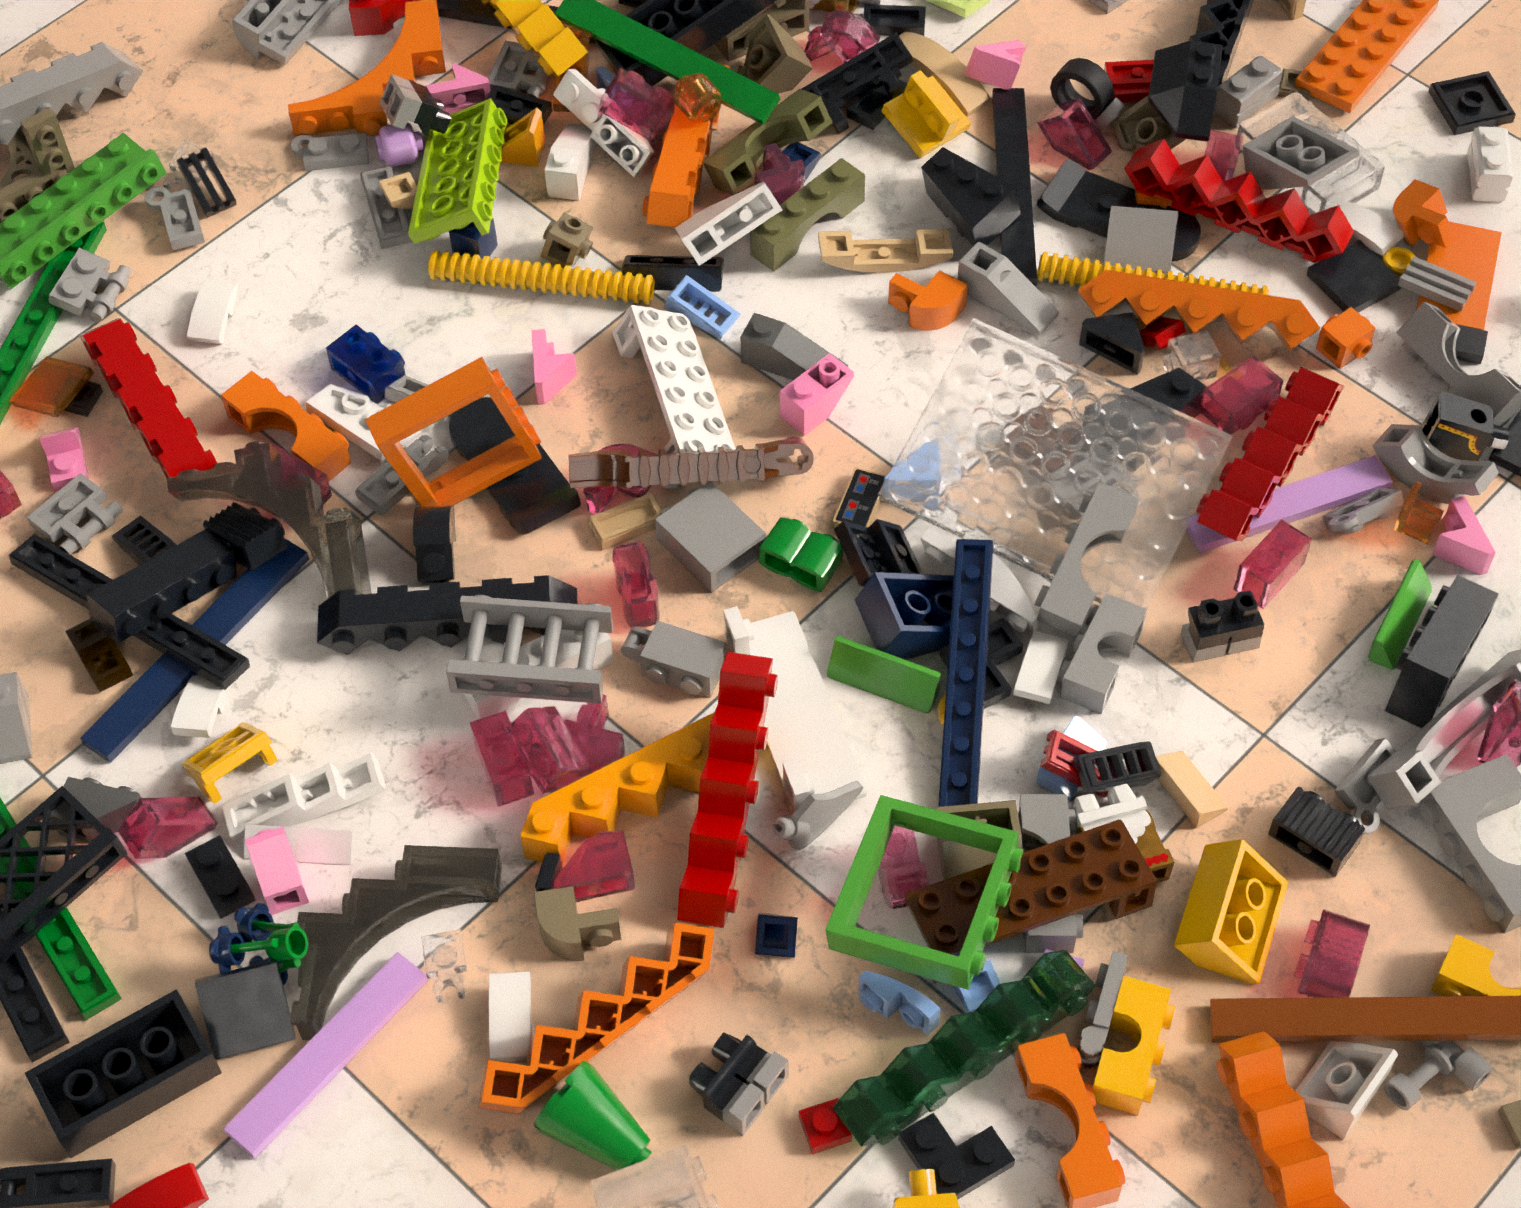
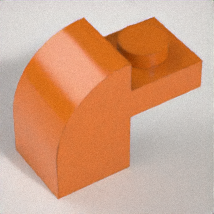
[1393,179,1455,248]
[888,270,968,331]

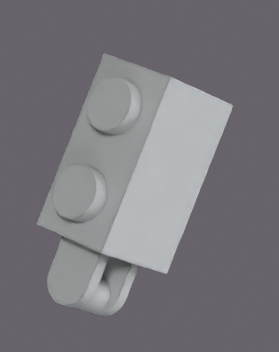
[621,620,727,698]

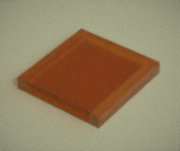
[9,356,94,418]

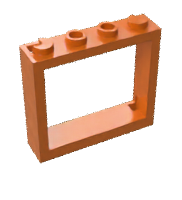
[365,357,542,507]

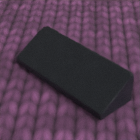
[622,255,724,292]

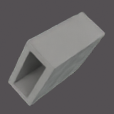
[655,481,766,593]

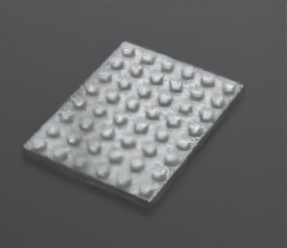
[878,318,1233,609]

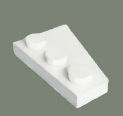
[306,384,430,461]

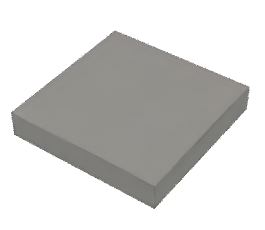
[1103,206,1178,274]

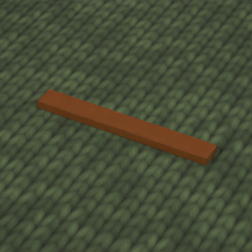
[1210,996,1521,1042]

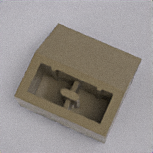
[937,800,1022,880]

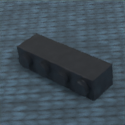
[87,529,237,644]

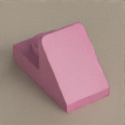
[964,40,1026,90]
[425,63,491,114]
[532,329,577,405]
[39,426,89,491]
[1433,496,1496,575]

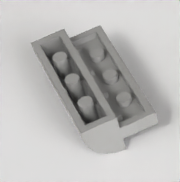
[232,0,342,65]

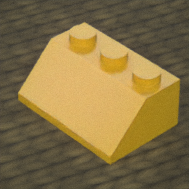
[1174,839,1289,985]

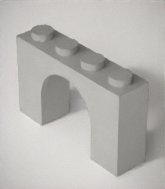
[1419,754,1521,933]

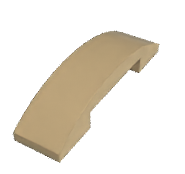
[899,32,991,117]
[818,229,953,273]

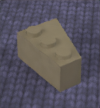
[715,0,809,62]

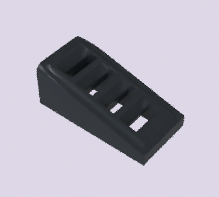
[112,515,177,565]
[1073,741,1161,794]

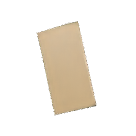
[1156,751,1228,828]

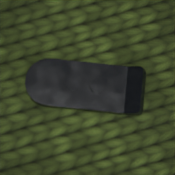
[1036,159,1201,262]
[449,397,581,535]

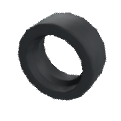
[1050,58,1114,122]

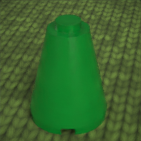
[534,1060,652,1174]

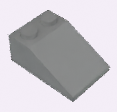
[1242,116,1360,190]

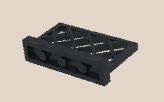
[0,786,128,962]

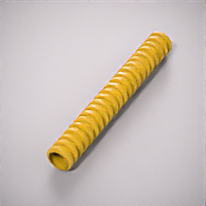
[428,250,655,305]
[1037,252,1269,295]

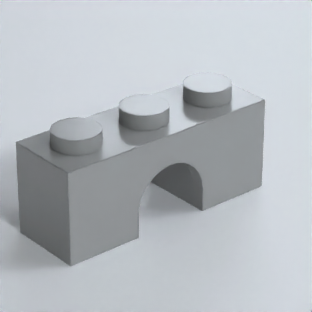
[1057,593,1147,714]

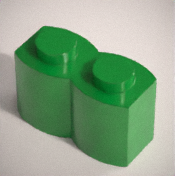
[759,517,843,592]

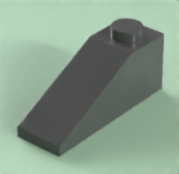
[740,313,848,380]

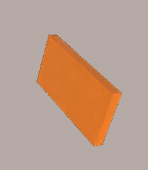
[1416,222,1502,330]

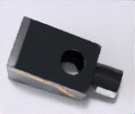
[1421,391,1509,461]

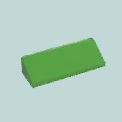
[1368,559,1432,670]
[827,636,941,713]

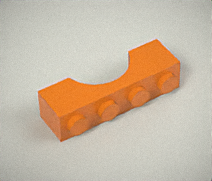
[221,371,351,488]
[1015,1033,1125,1208]

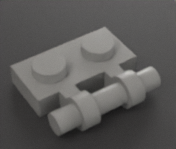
[488,40,552,98]
[49,248,131,322]
[27,473,123,555]

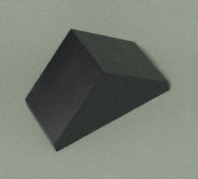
[1079,312,1145,375]

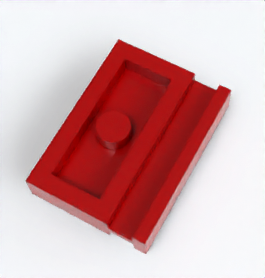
[1104,59,1154,103]

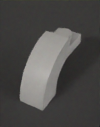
[1372,424,1499,504]

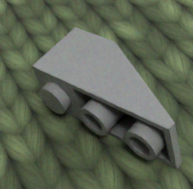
[958,242,1059,335]

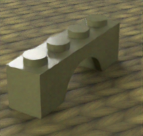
[703,89,832,196]
[750,158,865,272]

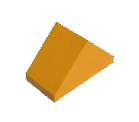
[501,108,546,167]

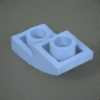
[858,971,941,1035]

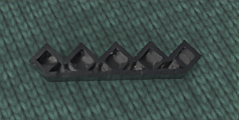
[1189,0,1254,86]
[317,575,578,655]

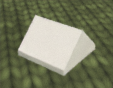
[1295,1041,1398,1140]

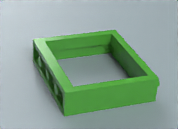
[825,795,1024,990]

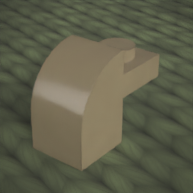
[534,886,622,961]

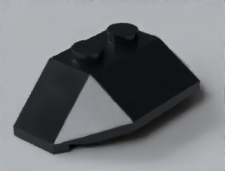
[1148,41,1223,142]

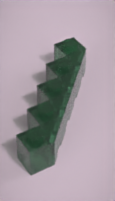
[832,950,1096,1147]

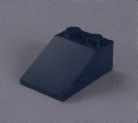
[855,572,954,659]

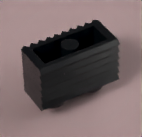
[203,502,287,571]
[1268,787,1365,877]

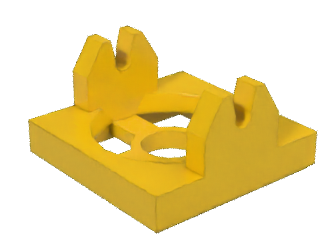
[181,722,278,804]

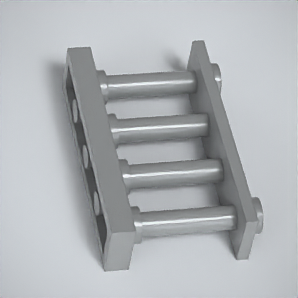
[446,595,613,704]

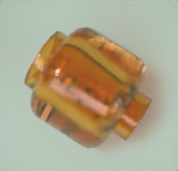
[673,73,721,122]

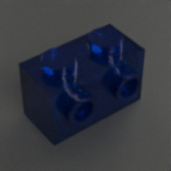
[326,324,406,404]

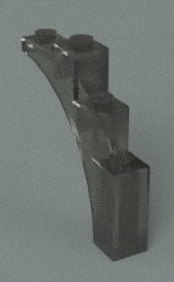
[167,441,372,599]
[291,845,502,1041]

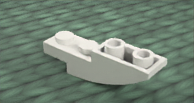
[553,69,654,177]
[920,526,1040,633]

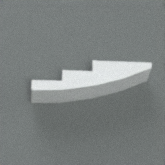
[222,753,386,840]

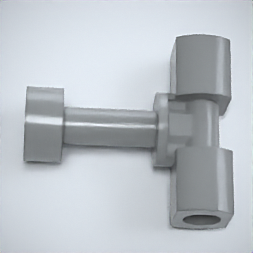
[1384,1041,1493,1110]

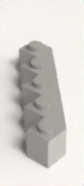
[0,42,143,145]

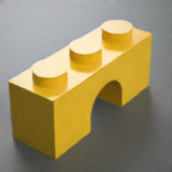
[1431,934,1521,996]
[1093,975,1175,1116]

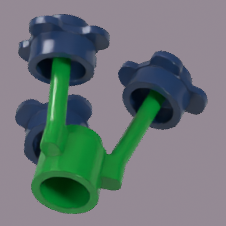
[209,903,308,986]

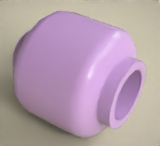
[375,122,424,167]

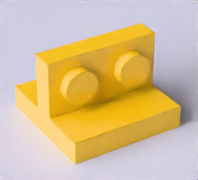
[881,70,971,158]

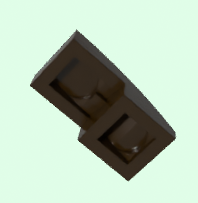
[65,619,133,692]

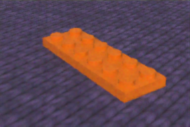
[1294,0,1439,113]

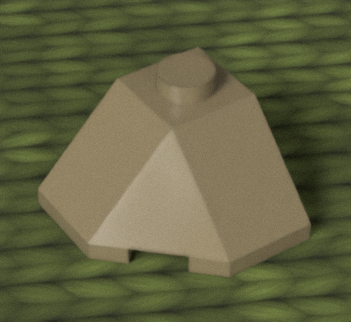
[737,14,813,94]
[1112,95,1186,152]

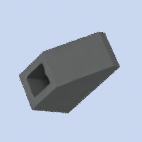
[51,777,148,842]

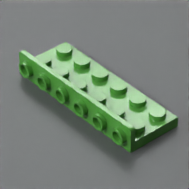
[0,133,167,290]

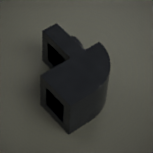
[413,505,456,581]

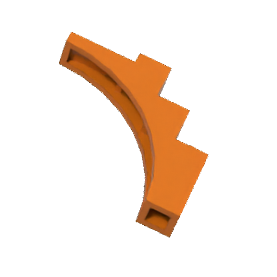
[288,0,446,136]

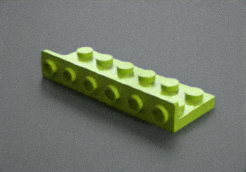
[408,98,507,244]

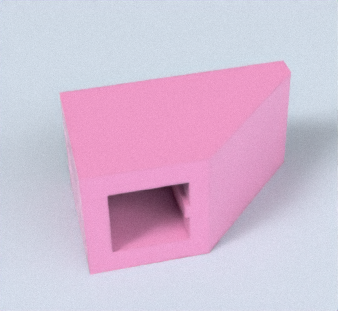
[780,353,854,436]
[245,827,309,915]

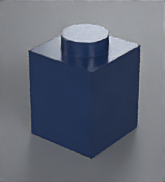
[449,218,498,259]

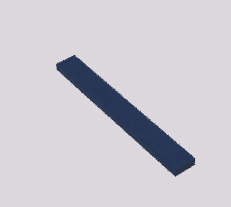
[80,538,309,763]
[938,539,994,807]

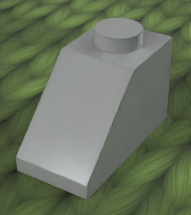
[0,672,32,764]

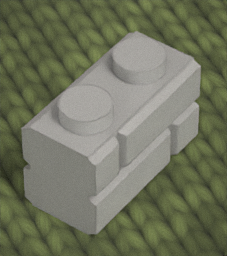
[1214,56,1283,128]

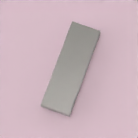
[360,166,413,249]

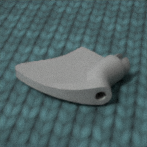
[772,781,864,850]

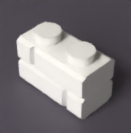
[1467,126,1513,203]

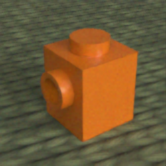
[1316,307,1376,369]

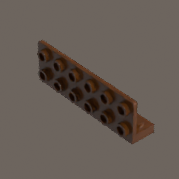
[905,820,1157,984]

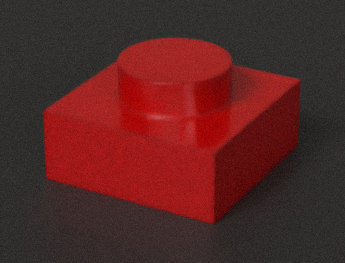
[1139,317,1186,350]
[798,1098,852,1154]

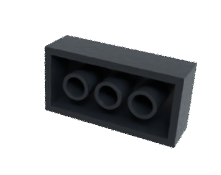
[25,989,222,1158]

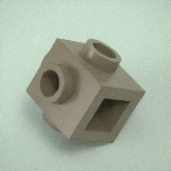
[540,212,593,268]

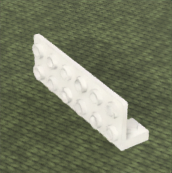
[612,305,736,489]
[723,606,867,813]

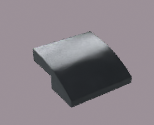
[834,519,923,587]

